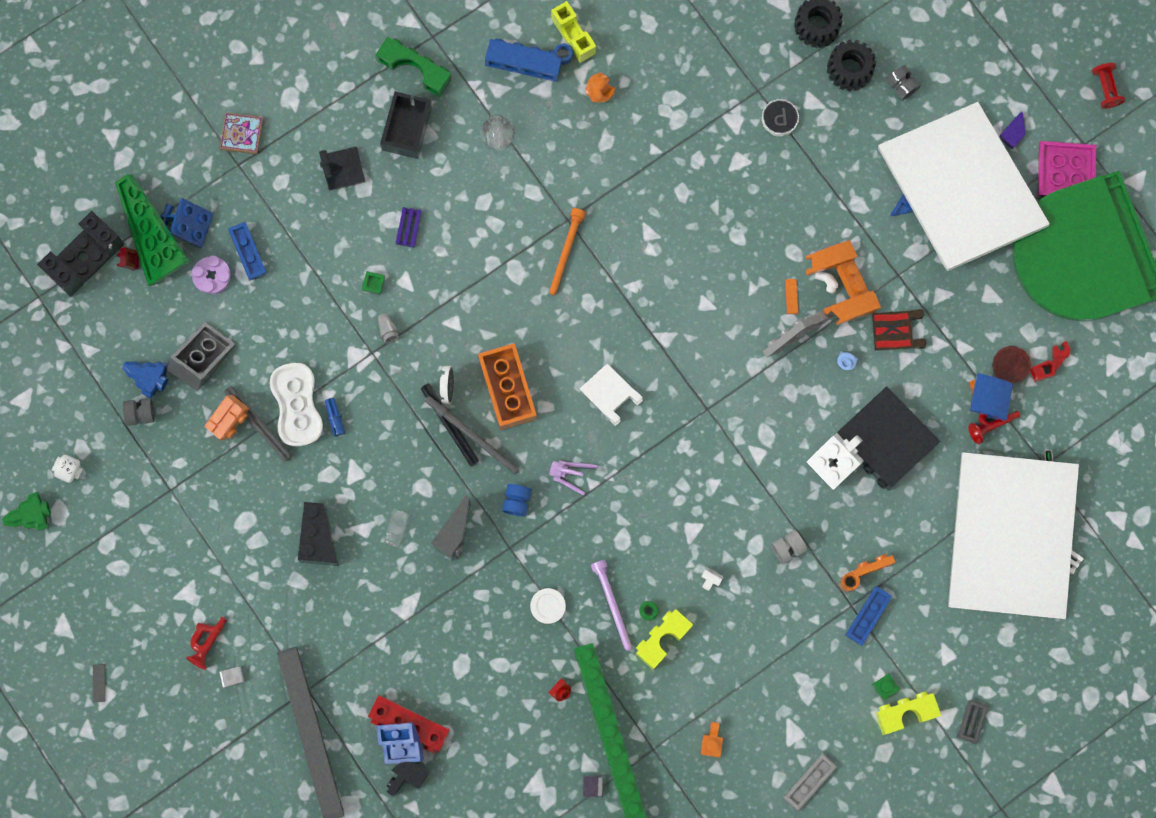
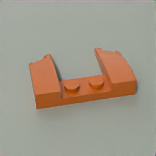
[806,240,881,325]

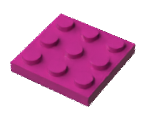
[1037,141,1096,197]

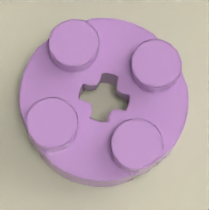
[192,256,231,295]

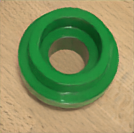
[639,601,659,621]

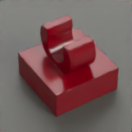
[117,247,139,270]

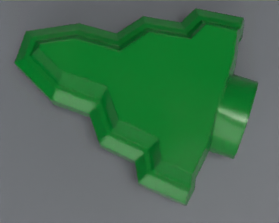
[2,492,51,531]

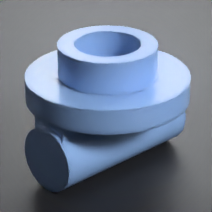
[837,351,858,370]

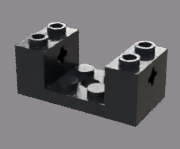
[37,211,124,297]

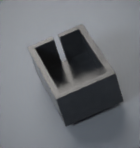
[380,91,432,159]

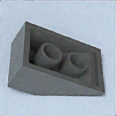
[167,322,235,391]
[431,495,471,561]

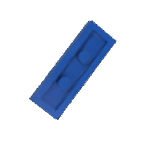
[228,222,267,281]
[845,586,892,646]

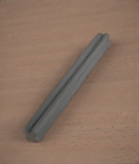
[224,386,292,462]

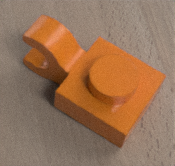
[700,722,723,758]

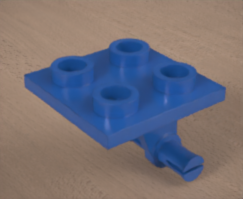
[160,198,213,248]

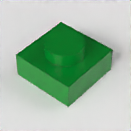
[362,271,385,295]
[872,673,900,701]

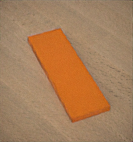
[785,279,798,314]

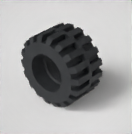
[794,0,843,48]
[827,40,876,91]

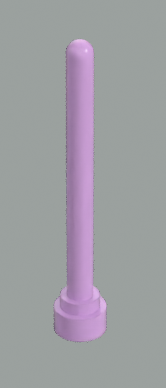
[591,560,632,651]

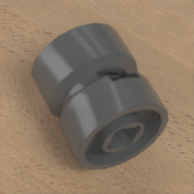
[886,65,921,101]
[123,398,155,426]

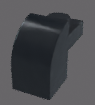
[386,762,430,797]

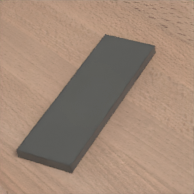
[93,664,105,703]

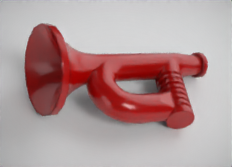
[968,411,1020,444]
[186,617,227,670]

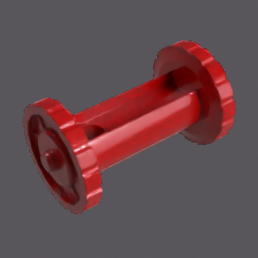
[1092,62,1126,109]

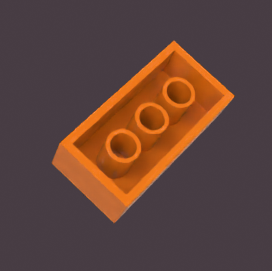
[478,343,537,431]

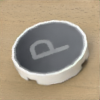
[761,99,799,137]
[440,366,454,404]

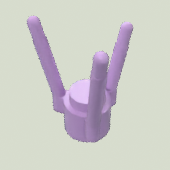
[549,460,598,495]

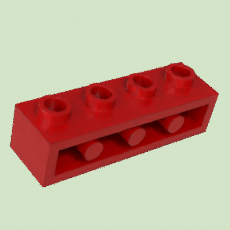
[368,695,450,754]

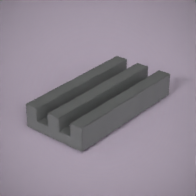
[956,700,988,744]

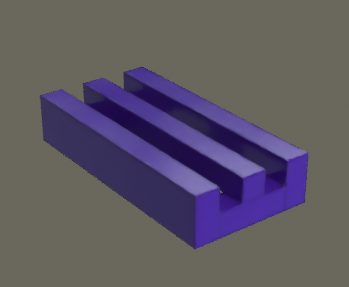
[396,207,422,248]

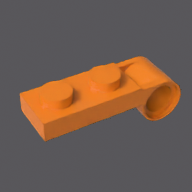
[840,554,895,592]

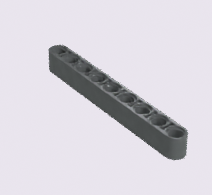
[277,647,345,818]

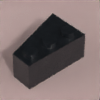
[298,502,339,566]

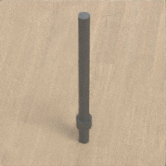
[425,396,519,474]

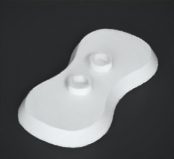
[270,363,323,446]

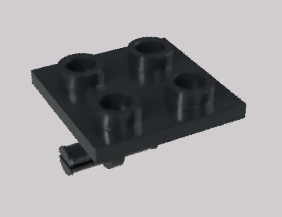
[319,146,365,191]

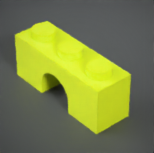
[551,1,596,63]
[636,609,693,670]
[875,691,941,735]

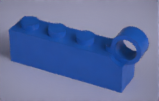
[485,38,573,82]

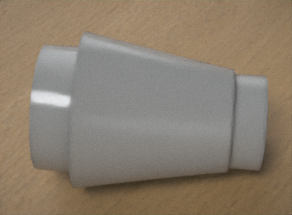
[377,314,399,343]

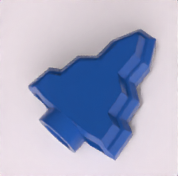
[122,362,169,398]

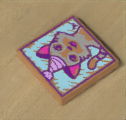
[220,113,263,155]

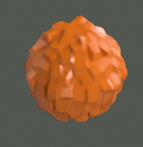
[585,72,616,103]

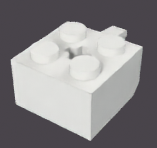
[807,433,864,490]

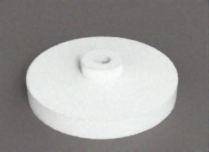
[530,588,566,624]

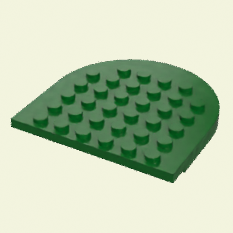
[1013,171,1156,321]

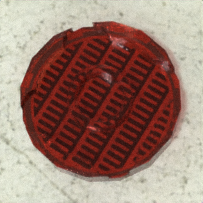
[992,346,1031,384]

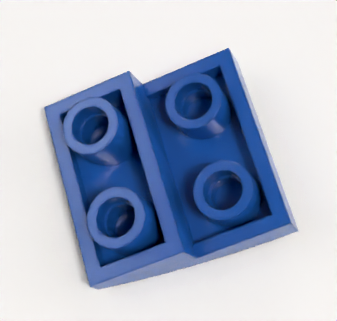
[970,373,1013,421]

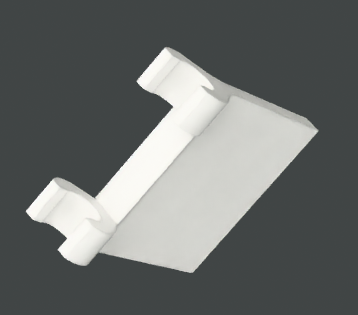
[580,364,643,426]

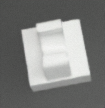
[701,567,724,591]

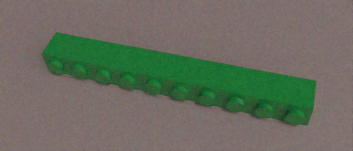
[574,643,646,818]

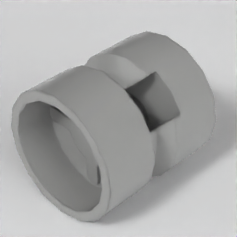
[771,529,807,565]

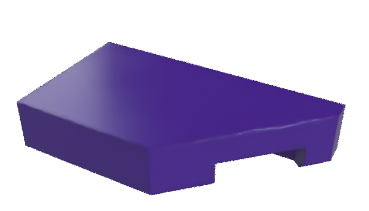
[999,112,1025,149]

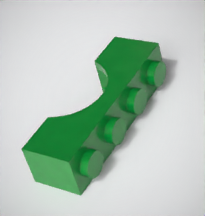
[375,36,451,98]

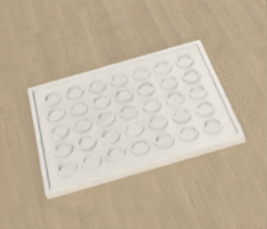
[878,102,1049,271]
[948,453,1079,619]

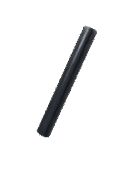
[421,383,479,466]

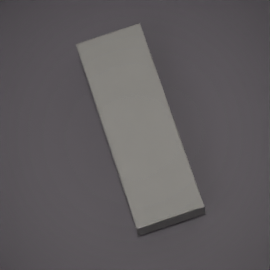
[783,753,837,811]

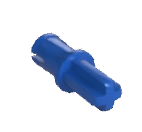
[325,398,345,437]

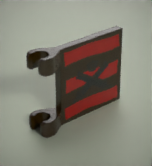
[872,309,927,351]

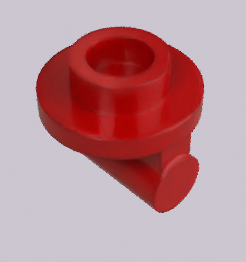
[548,678,571,702]

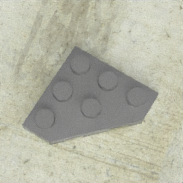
[762,310,834,358]

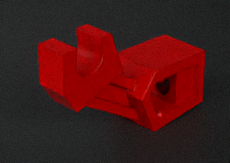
[1030,341,1070,383]

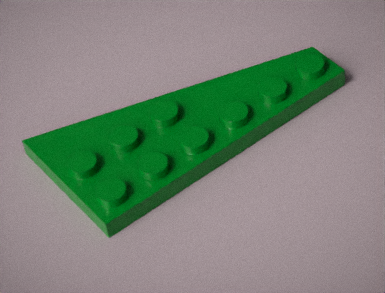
[115,174,190,286]

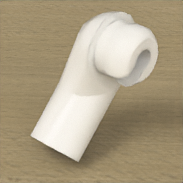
[814,271,838,293]

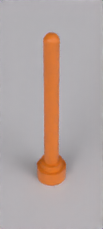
[549,208,586,295]

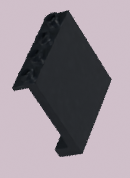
[836,386,941,491]

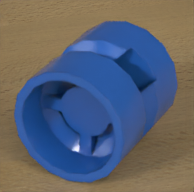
[502,484,532,517]

